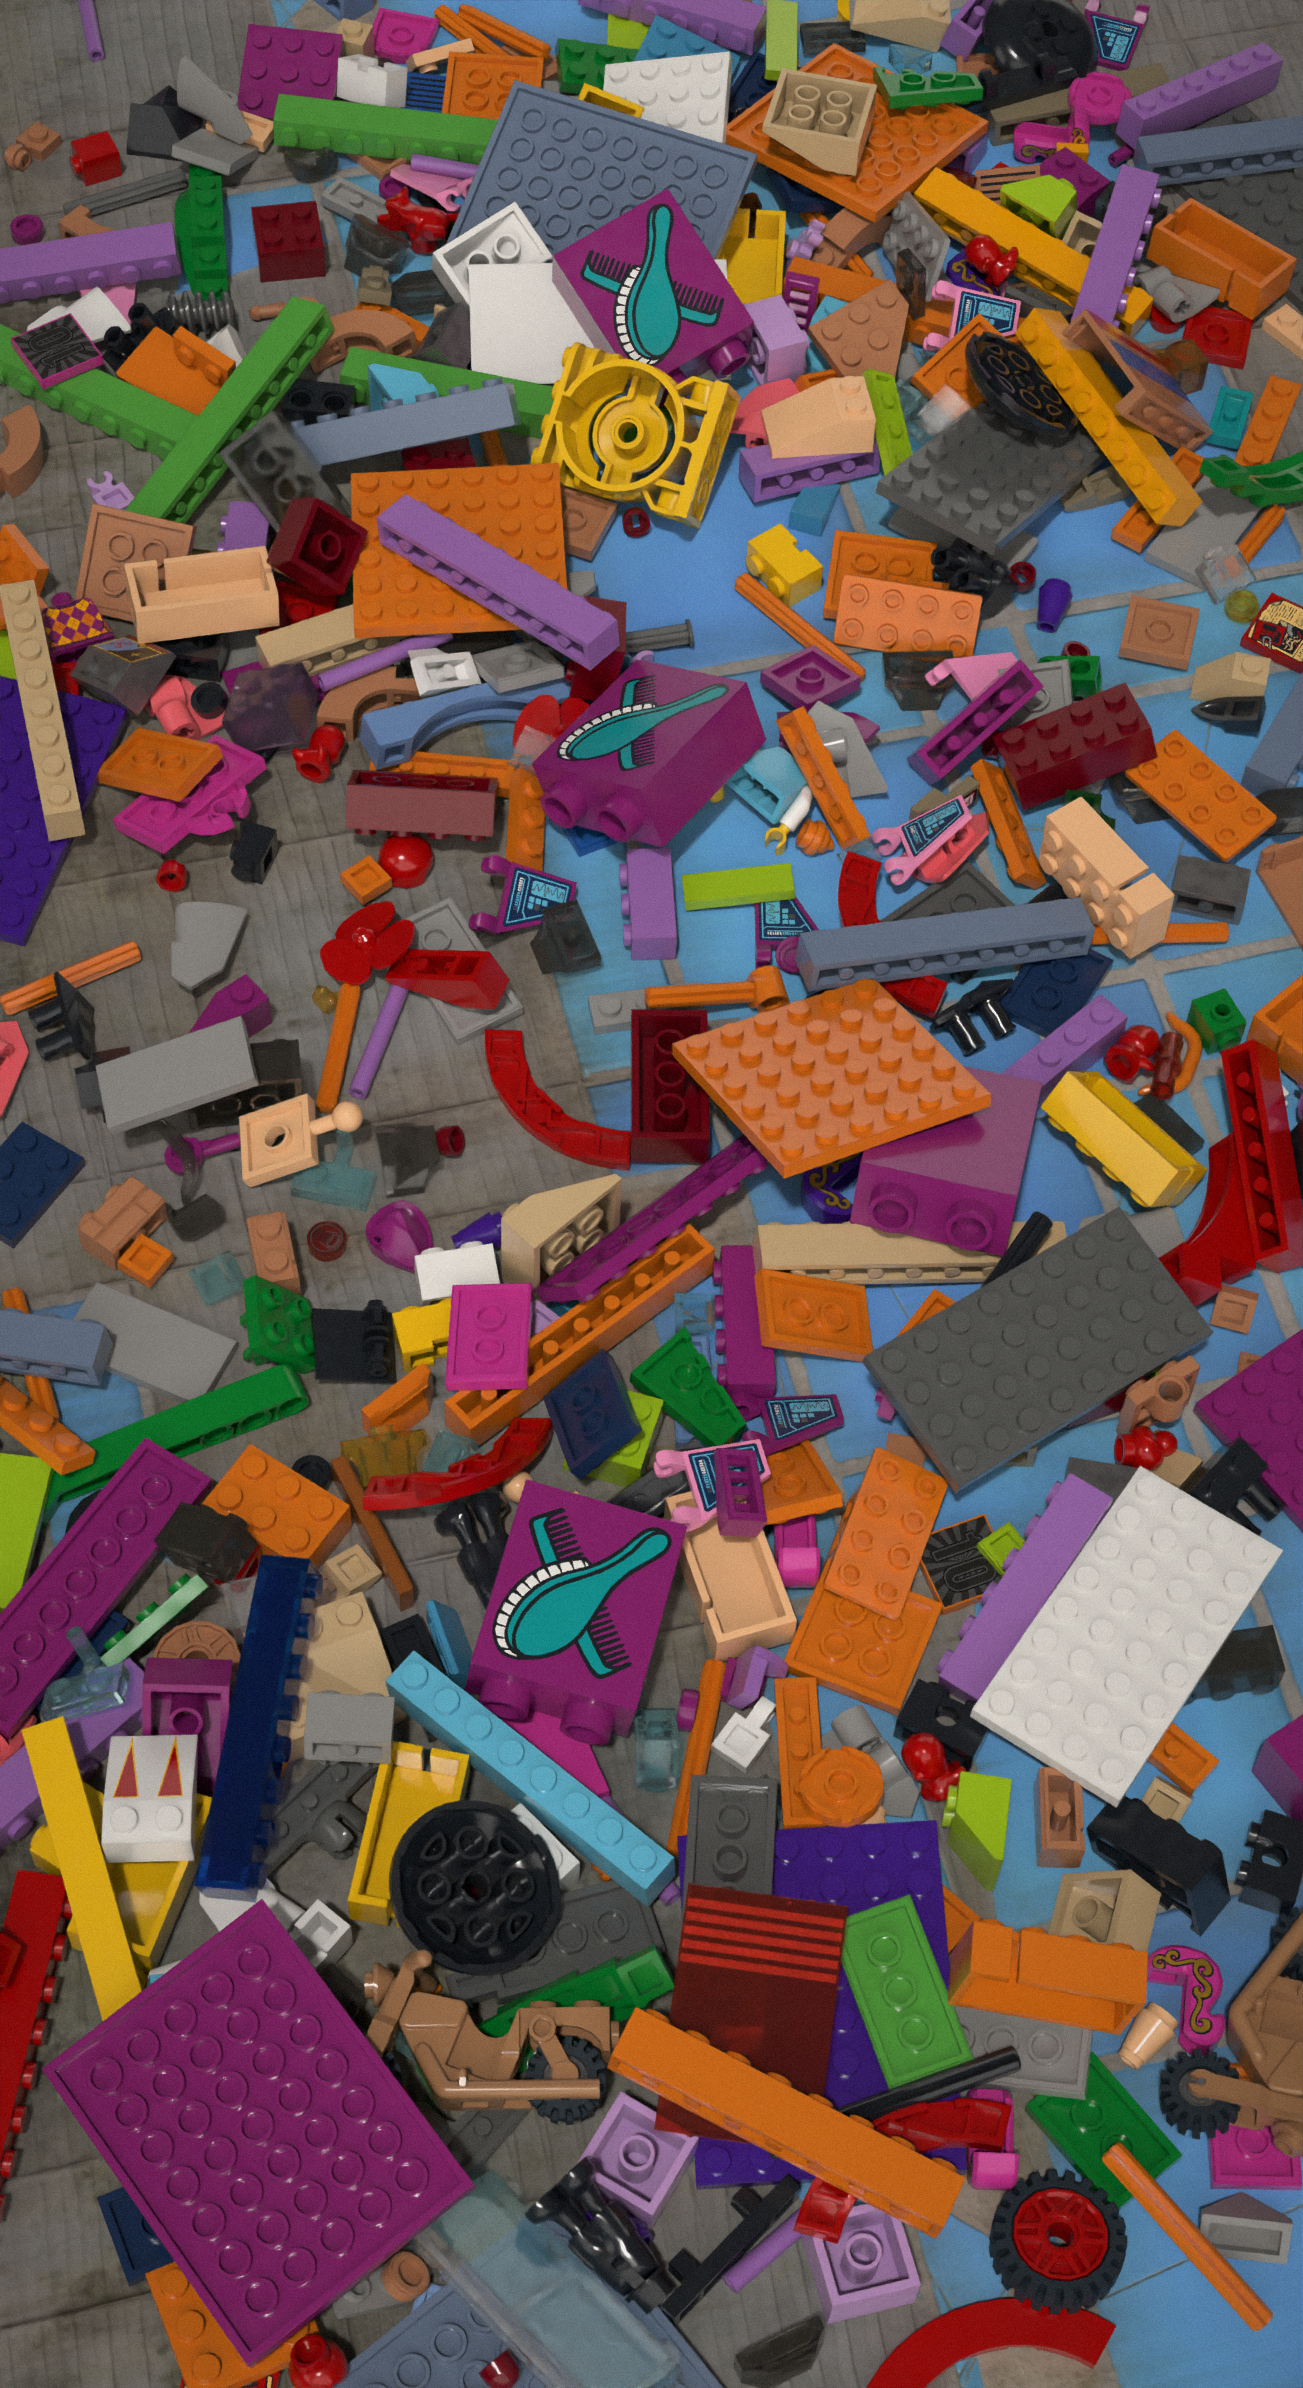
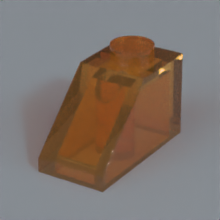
[1150,339,1209,395]

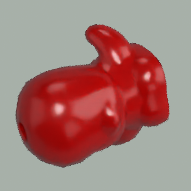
[965,234,1019,288]
[292,724,345,783]
[1103,1025,1160,1084]
[901,1732,966,1801]

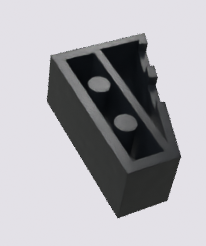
[1087,1796,1231,1937]

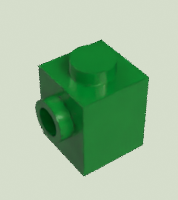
[1186,988,1247,1055]

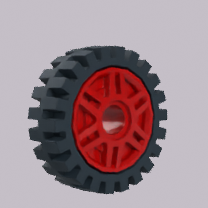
[989,2170,1127,2315]

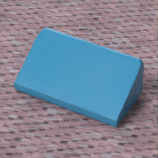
[426,1600,473,1689]

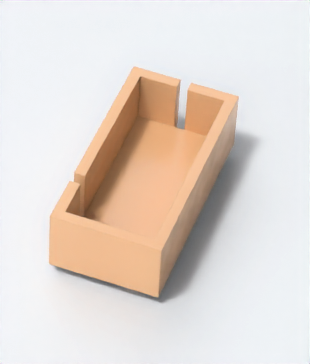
[124,546,280,644]
[1038,797,1175,959]
[664,1491,797,1662]

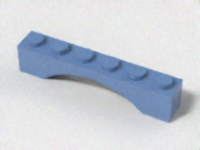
[360,677,570,770]

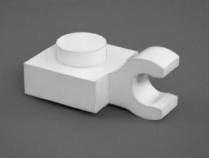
[711,1696,776,1774]

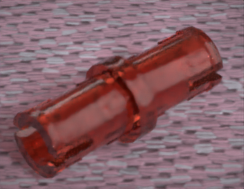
[1150,1032,1184,1100]

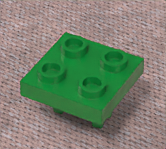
[239,1275,315,1375]

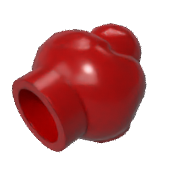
[1114,1425,1178,1472]
[288,2335,348,2388]

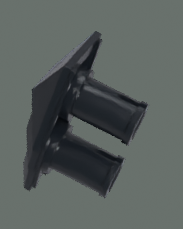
[103,302,177,372]
[28,972,92,1061]
[929,979,1016,1056]

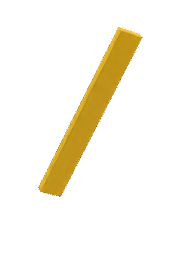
[21,1716,143,2021]

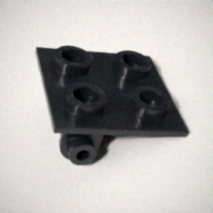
[313,1299,395,1384]

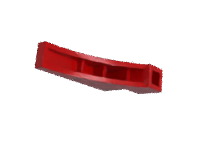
[1158,1132,1256,1306]

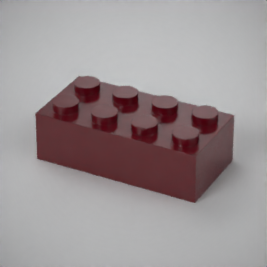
[992,682,1158,811]
[345,770,498,841]
[630,1009,709,1163]

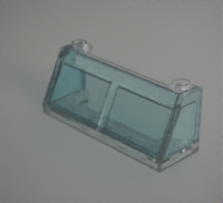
[410,2169,683,2388]

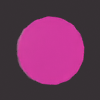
[1068,72,1131,125]

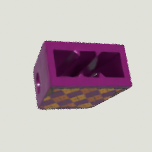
[42,592,114,663]

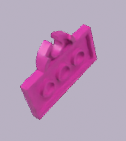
[112,734,267,854]

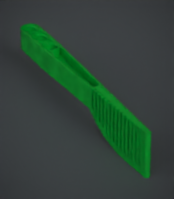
[40,1364,309,1531]

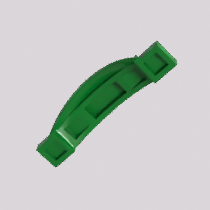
[175,164,229,300]
[1199,451,1303,508]
[416,1944,676,2105]

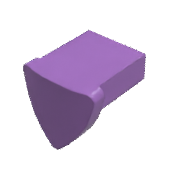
[726,1645,789,1710]

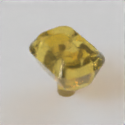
[312,985,339,1014]

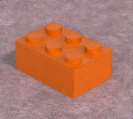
[201,1444,352,1585]

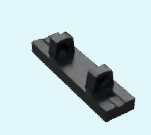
[954,53,1079,115]
[661,2174,801,2327]

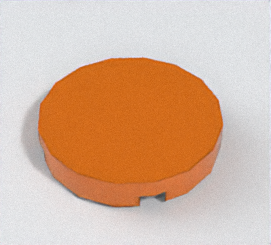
[798,1746,884,1828]

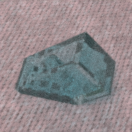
[633,1708,679,1793]

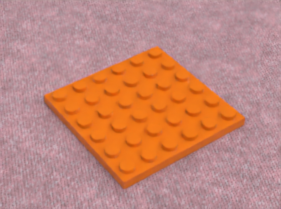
[726,43,989,223]
[351,463,567,638]
[672,979,991,1179]

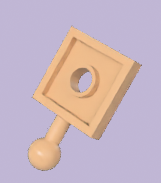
[239,1093,363,1187]

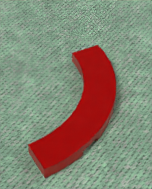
[837,851,948,1018]
[485,1029,631,1171]
[362,1417,553,1510]
[793,2098,1012,2244]
[866,2298,1116,2388]

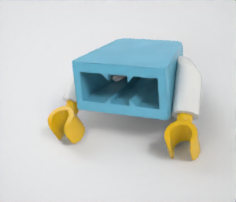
[710,747,813,856]

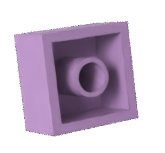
[744,295,809,386]
[578,2092,699,2230]
[801,2203,921,2324]

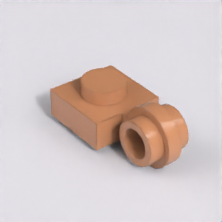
[4,121,62,171]

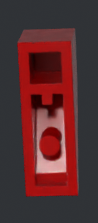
[385,949,510,1009]

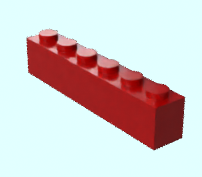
[1221,1039,1303,1274]

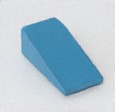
[788,483,841,537]

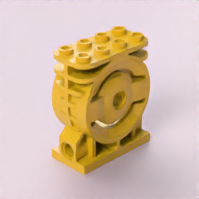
[530,342,741,529]

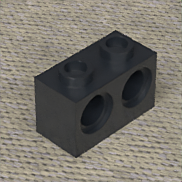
[281,379,356,431]
[152,632,230,683]

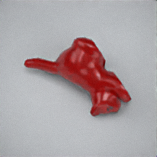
[377,187,459,255]

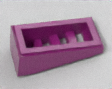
[783,271,820,333]
[714,1448,767,1537]

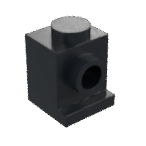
[230,820,278,885]

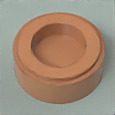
[382,2252,430,2302]

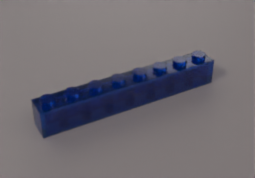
[194,1555,323,1903]

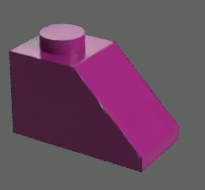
[188,974,272,1038]

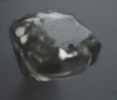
[284,147,339,183]
[166,1194,226,1241]

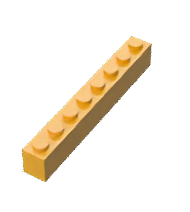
[913,167,1154,338]
[1015,308,1203,526]

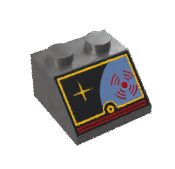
[69,634,176,715]

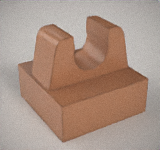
[1210,1284,1259,1334]

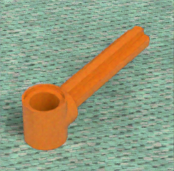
[644,966,790,1013]

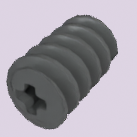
[166,290,235,334]

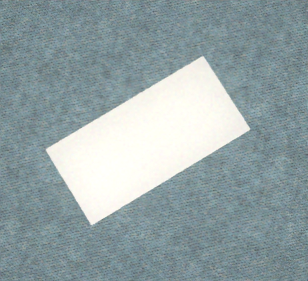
[468,259,731,384]

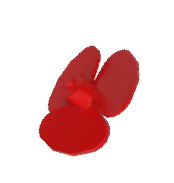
[512,694,590,777]
[320,901,415,986]

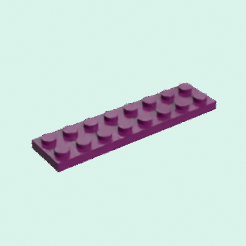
[535,1134,768,1304]
[0,1437,213,1739]

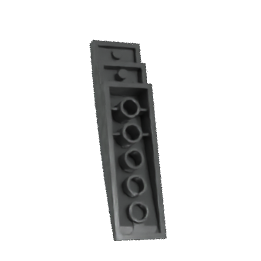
[670,1775,778,2132]

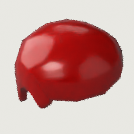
[377,834,434,889]

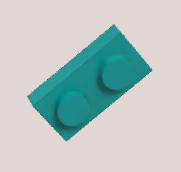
[1205,386,1254,450]

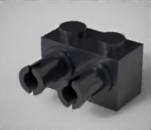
[931,537,1019,617]
[1182,1436,1286,1536]

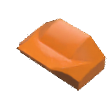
[361,1363,434,1439]

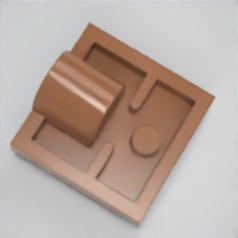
[1116,1355,1200,1434]

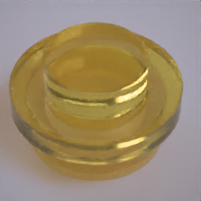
[1224,590,1260,623]

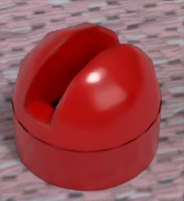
[156,859,187,892]

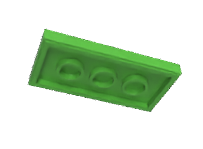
[827,1894,974,2090]

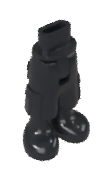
[434,1493,509,1610]
[524,2157,673,2315]

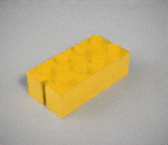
[719,208,786,305]
[1040,1071,1207,1207]
[347,1741,470,1928]
[66,1793,218,1973]

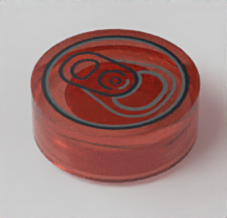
[307,1221,347,1262]

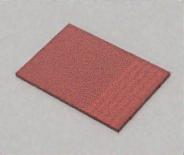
[654,1883,848,2145]

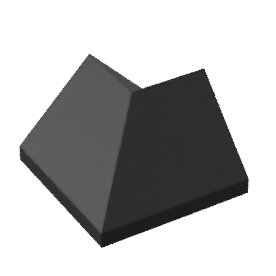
[126,85,203,162]

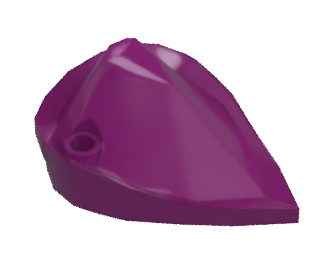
[365,1200,434,1274]

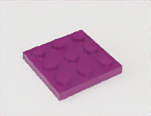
[238,24,344,121]

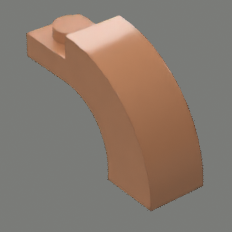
[810,207,893,269]
[308,310,418,375]
[0,404,44,499]
[317,666,423,742]

